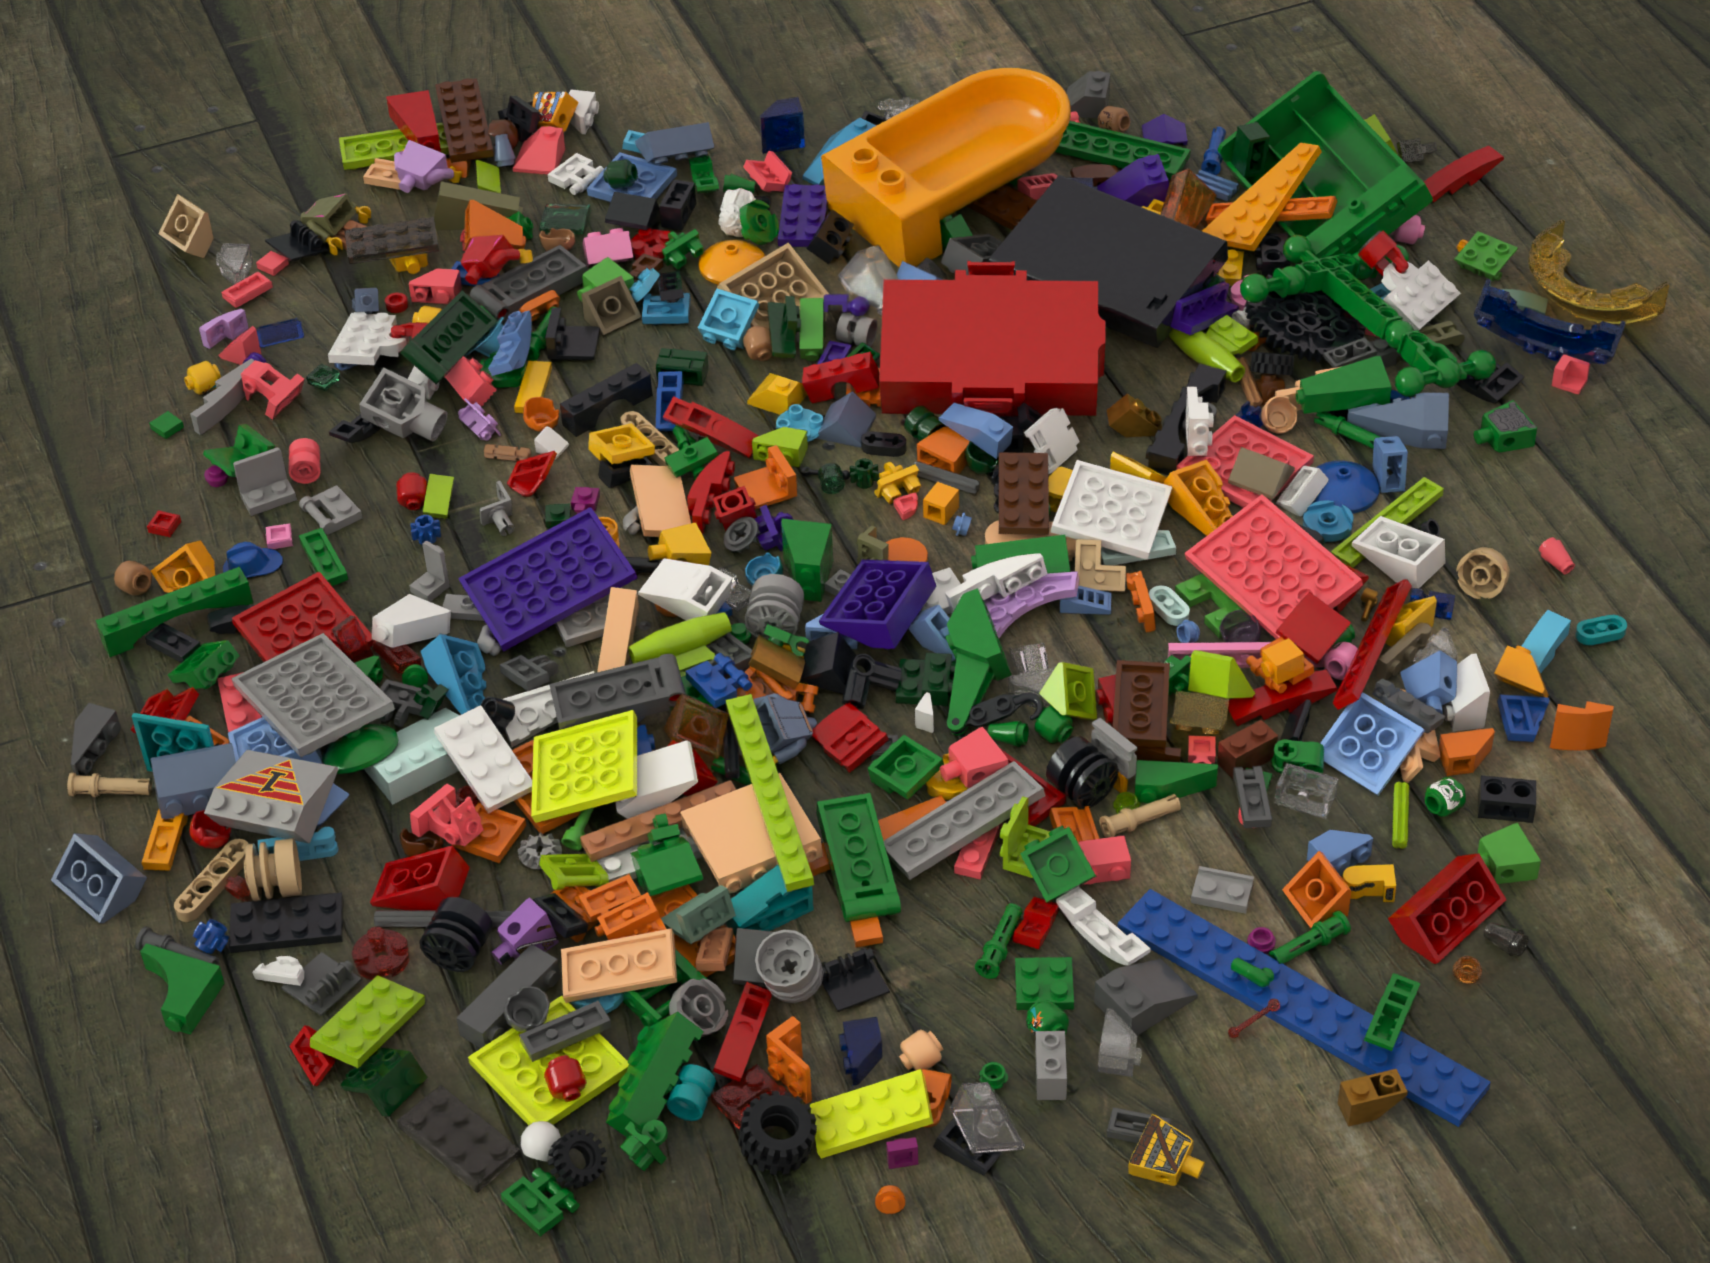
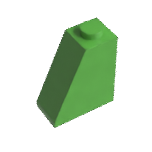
[799,298,825,361]

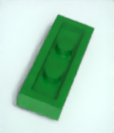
[299,528,348,586]

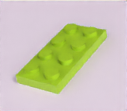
[310,975,425,1068]

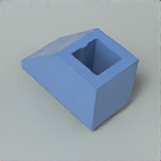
[1307,830,1373,875]

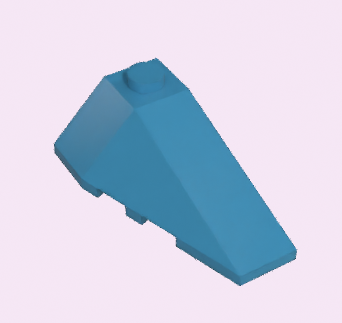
[803,118,876,185]
[421,634,486,715]

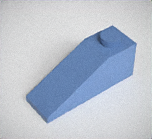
[939,403,1013,459]

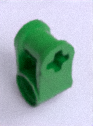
[1271,739,1324,777]

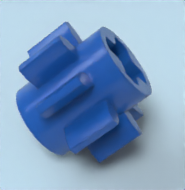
[410,515,441,545]
[193,919,229,954]

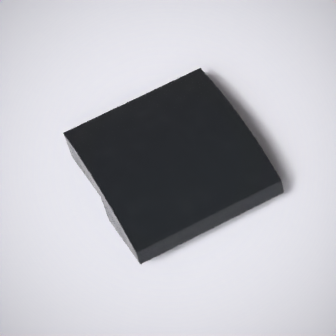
[1457,362,1524,404]

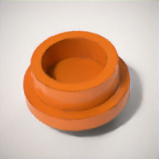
[875,1185,905,1214]

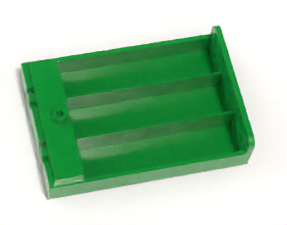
[1218,71,1433,259]

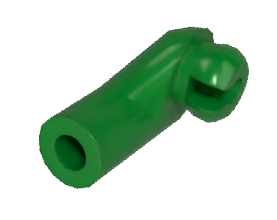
[1231,958,1274,987]

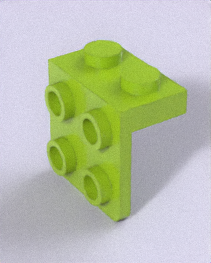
[1000,796,1051,879]

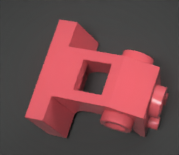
[241,360,305,420]
[410,784,484,846]

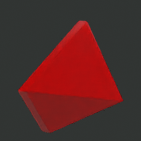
[289,1025,336,1086]

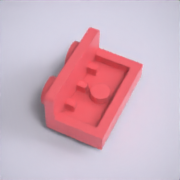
[743,151,792,192]

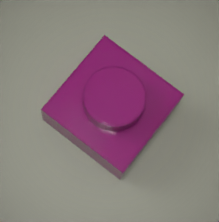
[886,1137,919,1169]

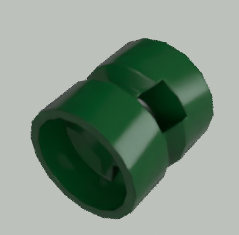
[904,406,948,442]

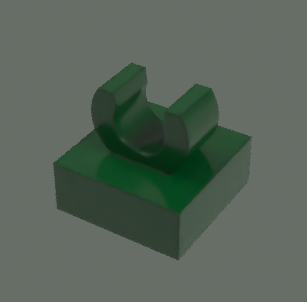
[413,684,449,720]

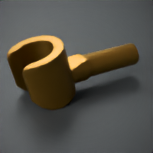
[1361,587,1378,622]

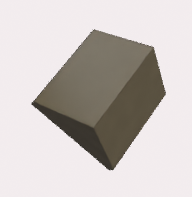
[581,276,642,336]
[1228,447,1295,500]

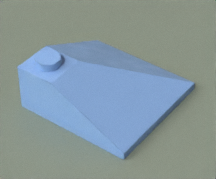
[1321,692,1425,796]
[228,717,323,764]

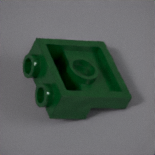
[896,653,956,706]

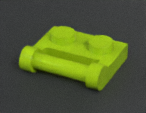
[539,854,609,890]

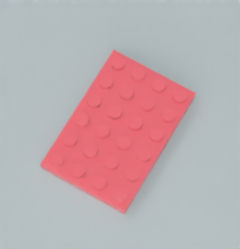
[1185,495,1363,639]

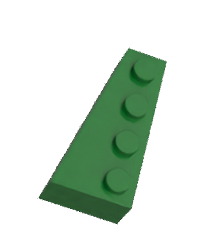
[606,1012,704,1138]

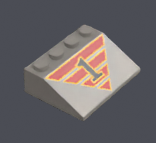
[204,750,338,844]

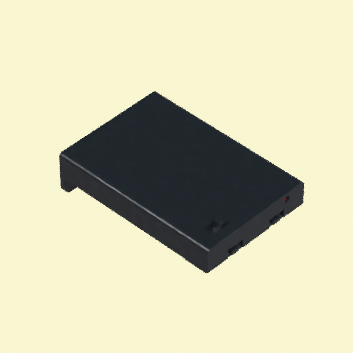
[989,175,1228,348]

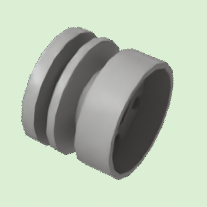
[745,574,804,640]
[755,929,824,1003]

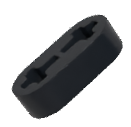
[861,431,907,457]

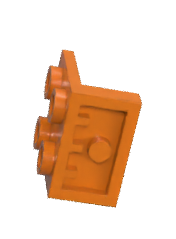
[734,445,797,510]
[766,1016,812,1104]

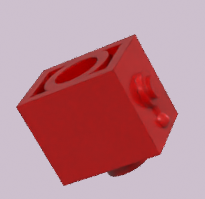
[712,486,757,531]

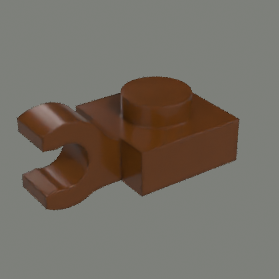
[630,253,663,283]

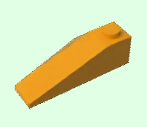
[1163,459,1233,536]

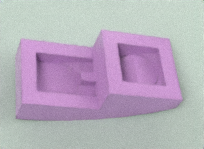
[199,309,249,349]

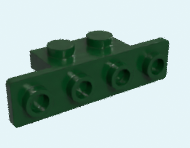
[767,296,801,358]

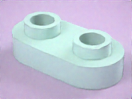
[1149,586,1190,626]

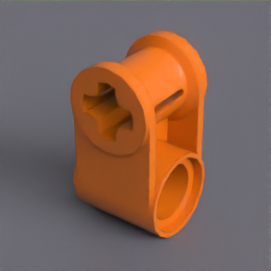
[922,1069,952,1127]

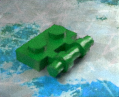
[501,1167,580,1237]

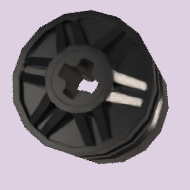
[1046,736,1119,809]
[419,897,493,972]

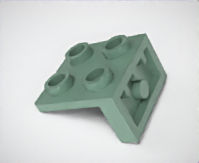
[661,885,736,944]

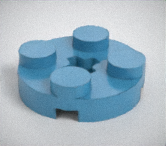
[1303,500,1354,543]

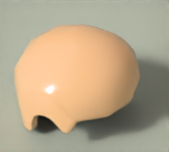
[1261,395,1297,434]

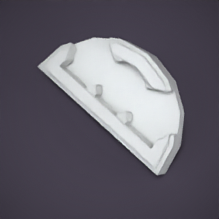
[252,956,304,986]

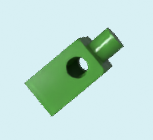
[577,257,634,302]
[1478,823,1541,884]

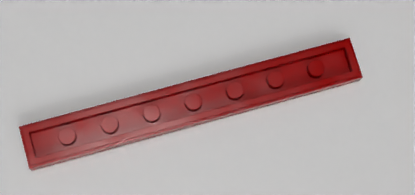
[1333,579,1412,710]

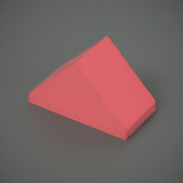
[218,326,261,365]

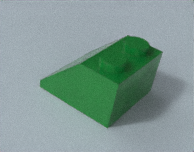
[630,836,703,896]

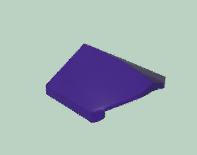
[1142,114,1188,145]

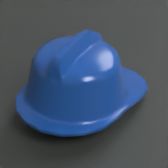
[223,542,283,578]

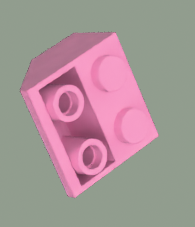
[582,228,633,267]

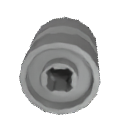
[836,312,878,347]

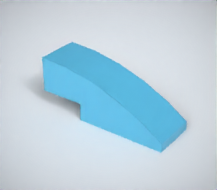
[1521,610,1571,674]

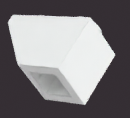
[569,90,599,135]

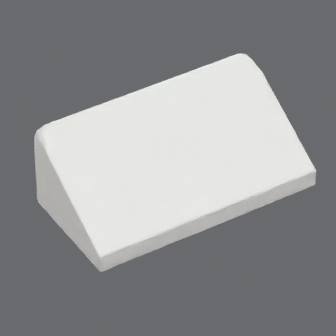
[1276,466,1328,517]

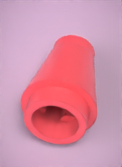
[1539,537,1575,575]

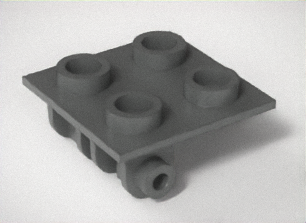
[281,952,362,1016]

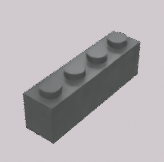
[456,944,560,1048]

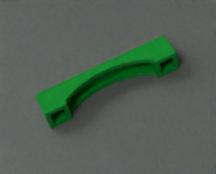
[95,567,253,657]

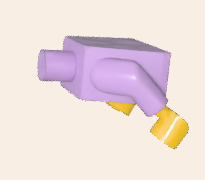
[394,140,462,193]

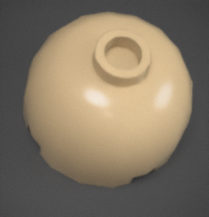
[1456,547,1510,599]

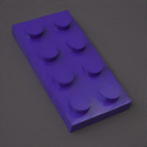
[778,184,827,247]

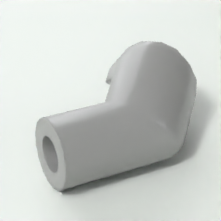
[622,506,641,535]
[477,625,501,656]

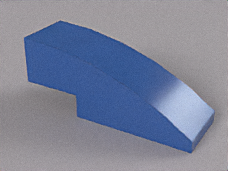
[656,371,684,431]

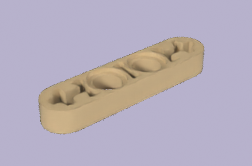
[621,411,679,466]
[174,839,248,922]

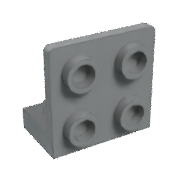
[233,447,297,516]

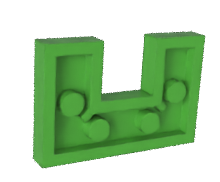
[1175,574,1256,638]

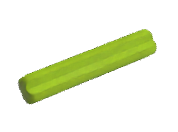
[1392,781,1409,849]

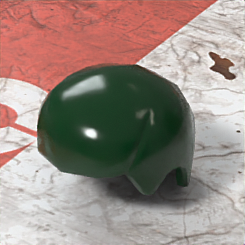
[965,441,999,475]

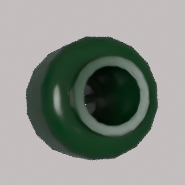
[603,159,638,189]

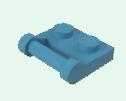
[642,293,691,324]

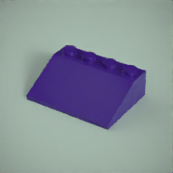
[819,560,937,649]

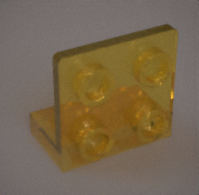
[1170,691,1230,735]

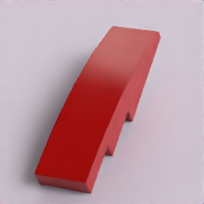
[1424,146,1504,203]
[1225,669,1338,727]

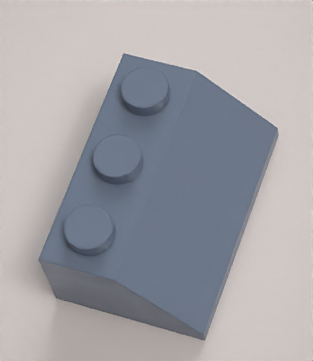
[635,122,714,164]
[151,743,236,819]
[51,833,147,923]

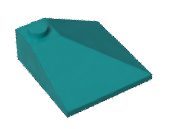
[131,713,214,772]

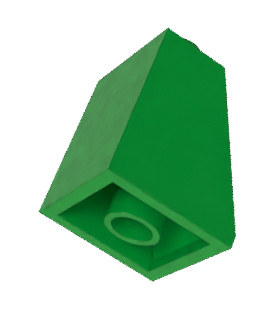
[781,519,833,602]

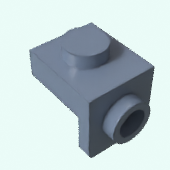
[352,288,379,314]

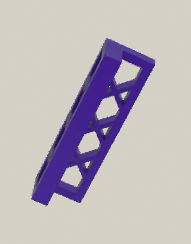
[1171,282,1239,335]

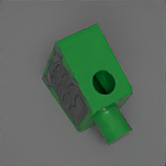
[1473,400,1537,453]

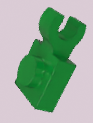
[763,624,810,656]

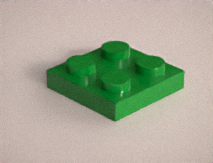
[1015,957,1074,1010]

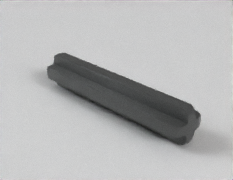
[914,461,980,494]

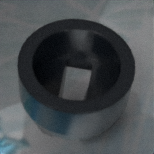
[1418,518,1440,537]

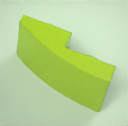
[423,474,454,519]

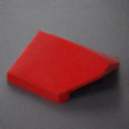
[507,451,557,497]

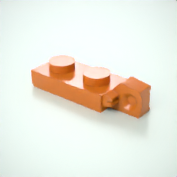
[1126,571,1156,633]

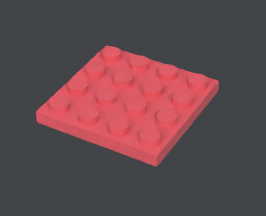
[1176,415,1314,508]

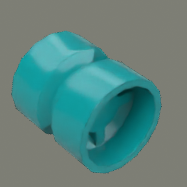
[667,1064,716,1121]

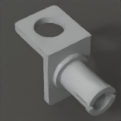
[480,481,515,536]

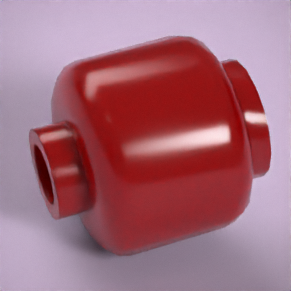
[396,472,428,510]
[544,1055,587,1102]

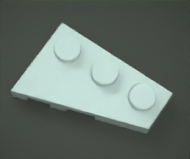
[1101,530,1176,566]

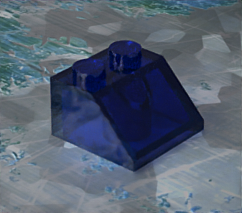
[760,97,805,154]

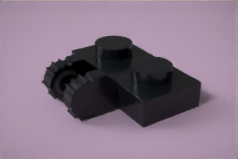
[506,96,540,142]

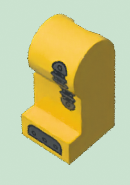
[1343,864,1396,902]

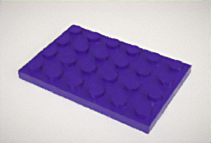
[458,507,637,652]

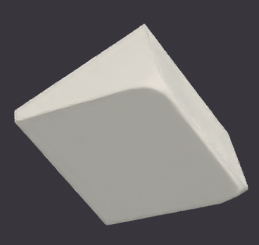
[534,426,569,460]
[915,692,934,733]

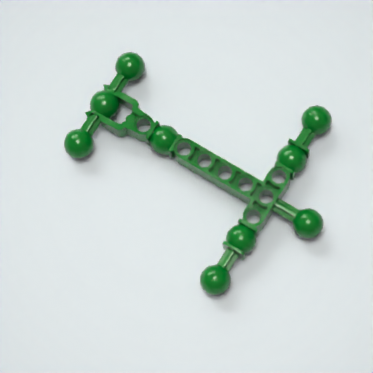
[1240,235,1496,397]

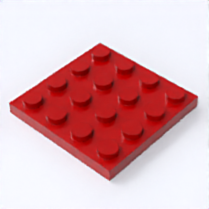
[232,572,375,662]

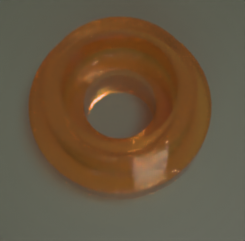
[1453,956,1482,983]

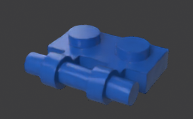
[685,653,752,708]

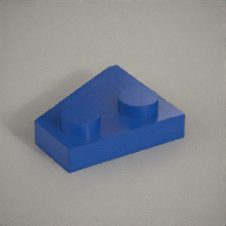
[1497,694,1550,742]

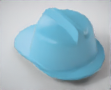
[465,317,504,357]

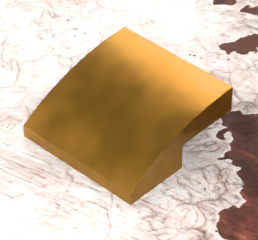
[749,636,805,689]

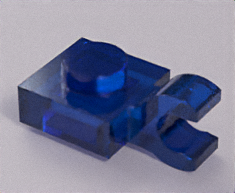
[1409,588,1455,620]

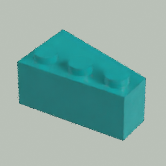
[725,865,814,937]

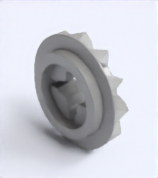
[518,832,562,869]

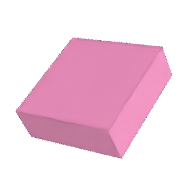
[266,524,293,549]

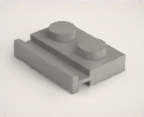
[1091,718,1137,779]
[1191,866,1254,914]

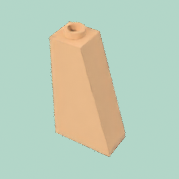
[597,587,639,672]

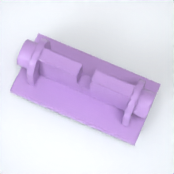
[458,398,501,441]

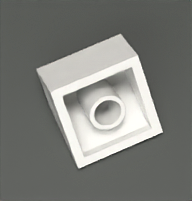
[1444,654,1490,732]

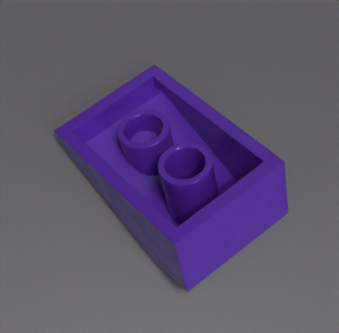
[1097,154,1171,207]

